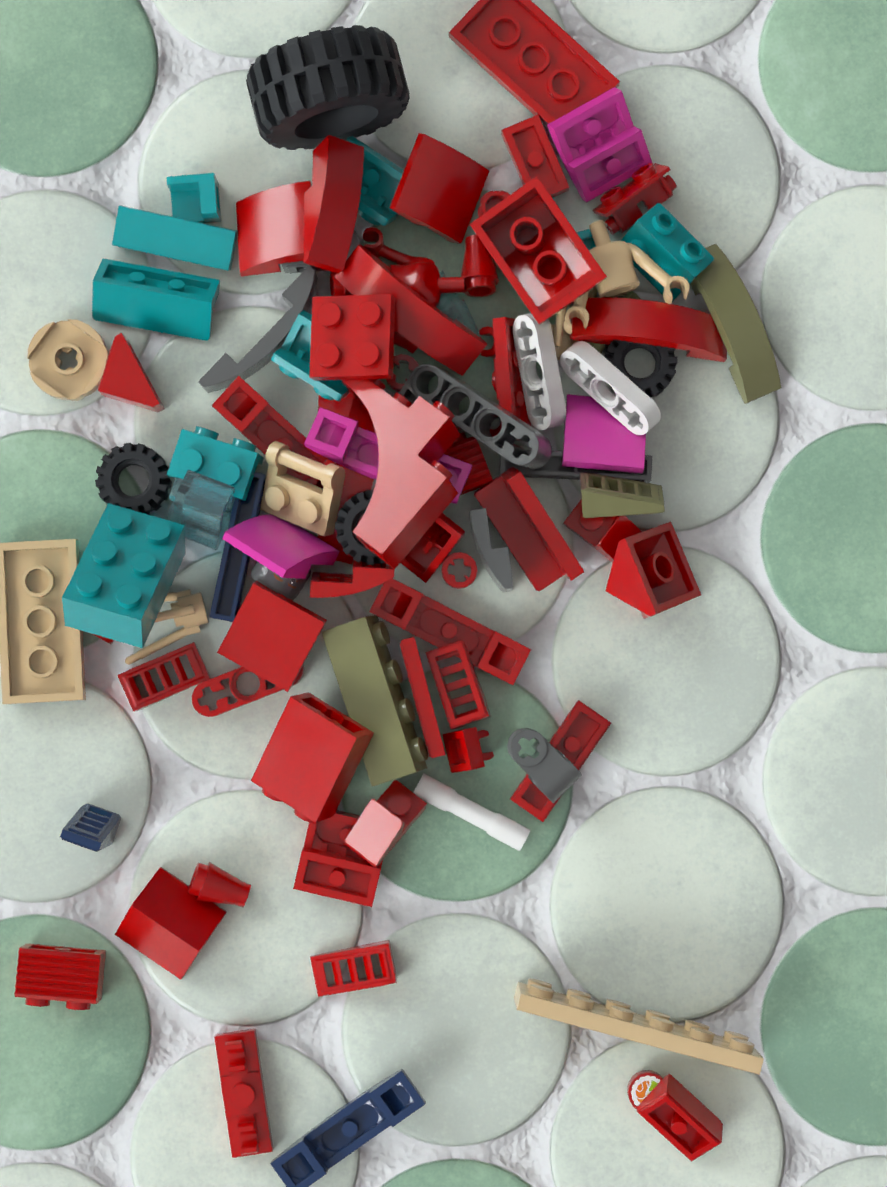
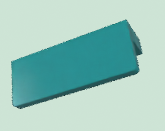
[92,258,220,341]

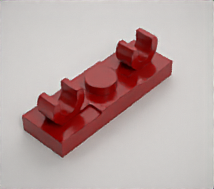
[479,317,531,441]
[214,1028,274,1158]

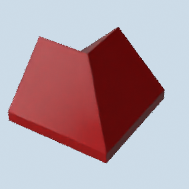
[605,521,701,619]

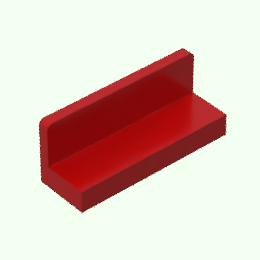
[474,467,584,591]

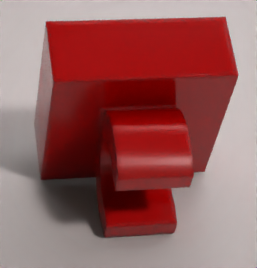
[442,727,494,773]

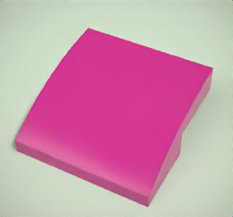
[547,87,653,203]
[562,394,646,474]
[222,514,340,579]

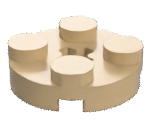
[27,319,109,401]

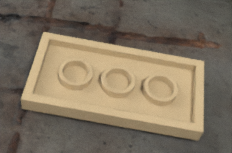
[0,539,86,704]

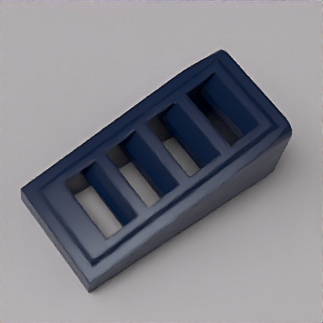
[60,804,121,852]

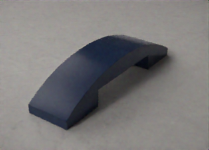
[270,1069,426,1187]

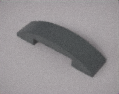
[198,265,318,393]

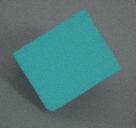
[166,173,221,223]

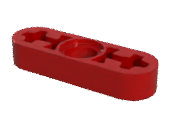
[192,665,305,717]

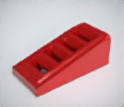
[425,639,491,729]
[118,642,211,712]
[310,940,397,997]

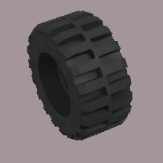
[246,25,410,150]

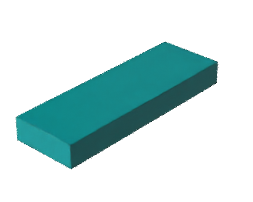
[112,205,238,271]

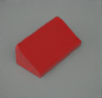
[636,1074,723,1162]

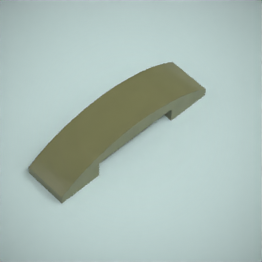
[690,244,781,404]

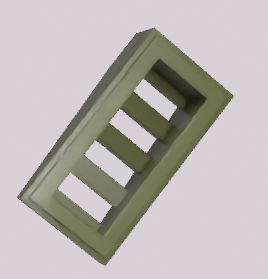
[580,473,665,518]

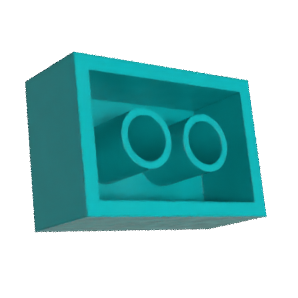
[62,503,186,648]

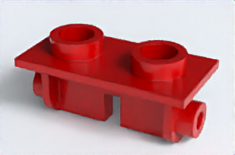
[592,163,677,235]

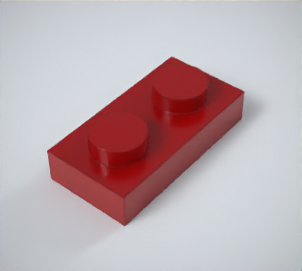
[501,115,570,198]

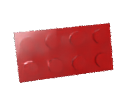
[449,0,620,127]

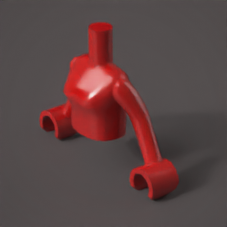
[363,227,464,333]

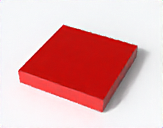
[217,581,327,692]

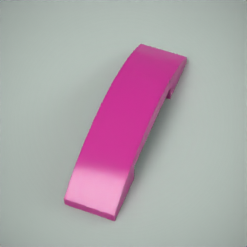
[304,407,472,504]

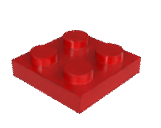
[309,294,396,381]

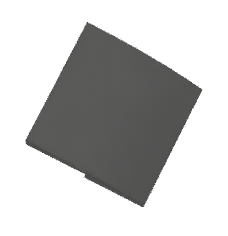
[469,508,513,592]

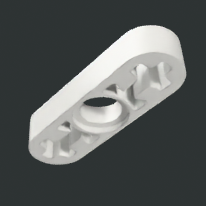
[513,313,566,431]
[560,341,661,435]

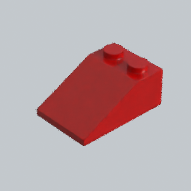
[470,176,607,325]

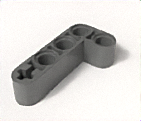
[399,364,552,469]

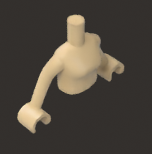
[563,220,690,334]

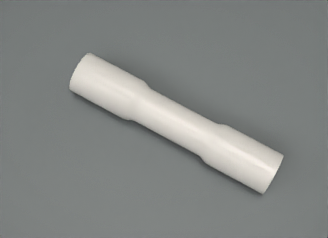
[413,773,530,851]

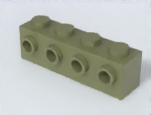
[321,615,428,787]

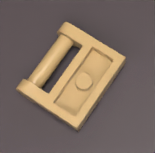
[260,441,345,537]

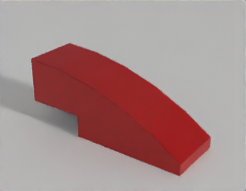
[303,135,364,274]

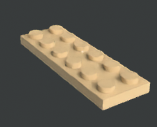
[514,978,764,1075]

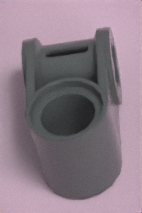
[507,728,582,803]

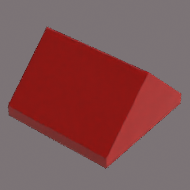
[114,867,227,980]

